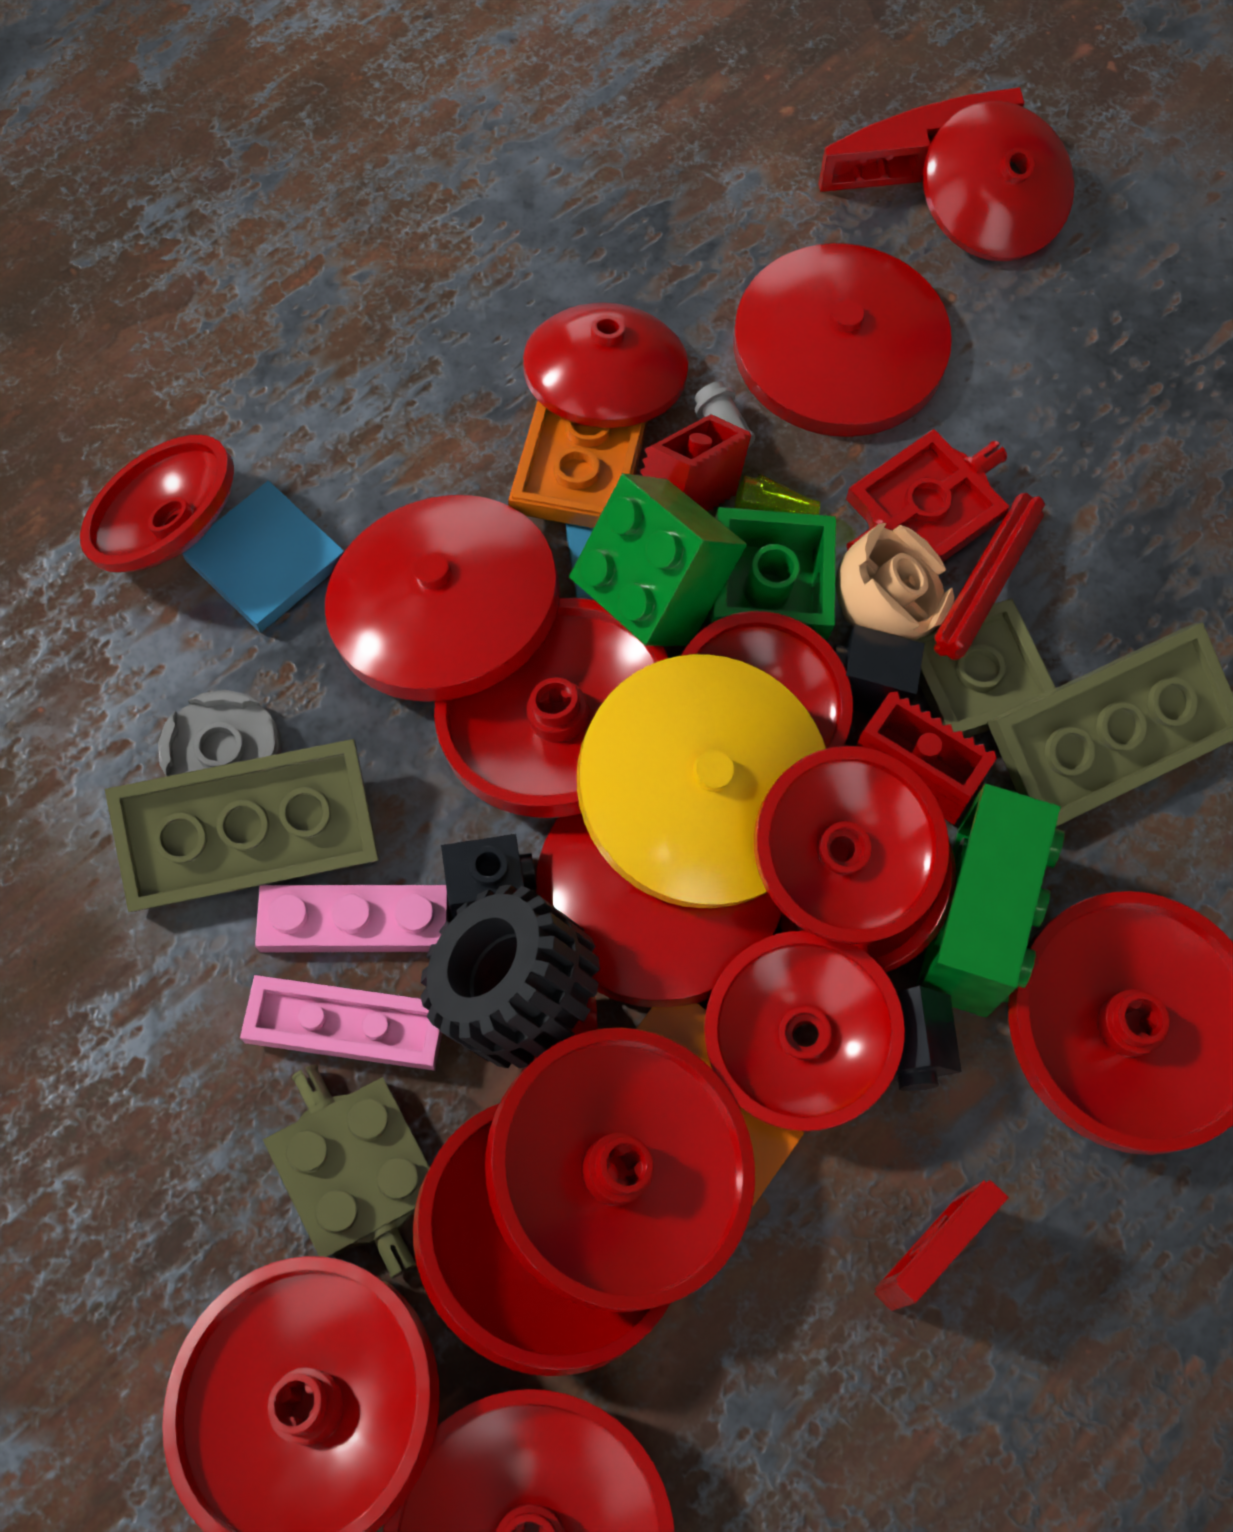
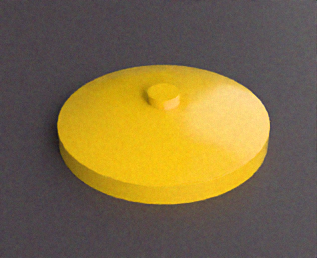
[577,654,826,908]

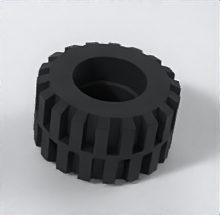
[421,885,600,1068]

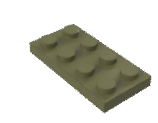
[987,622,1233,827]
[105,739,380,912]

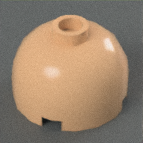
[835,523,954,640]

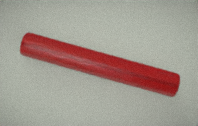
[934,492,1045,660]

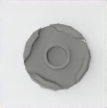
[158,690,282,776]

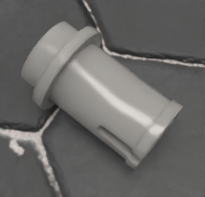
[694,382,755,448]

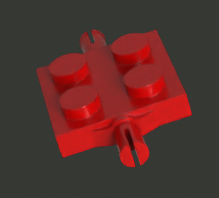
[846,429,1010,562]

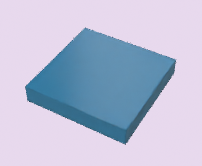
[182,480,344,633]

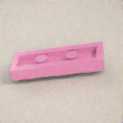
[255,885,449,953]
[240,975,442,1071]

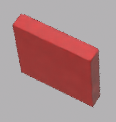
[874,1180,1009,1311]

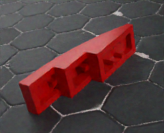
[818,87,1025,192]

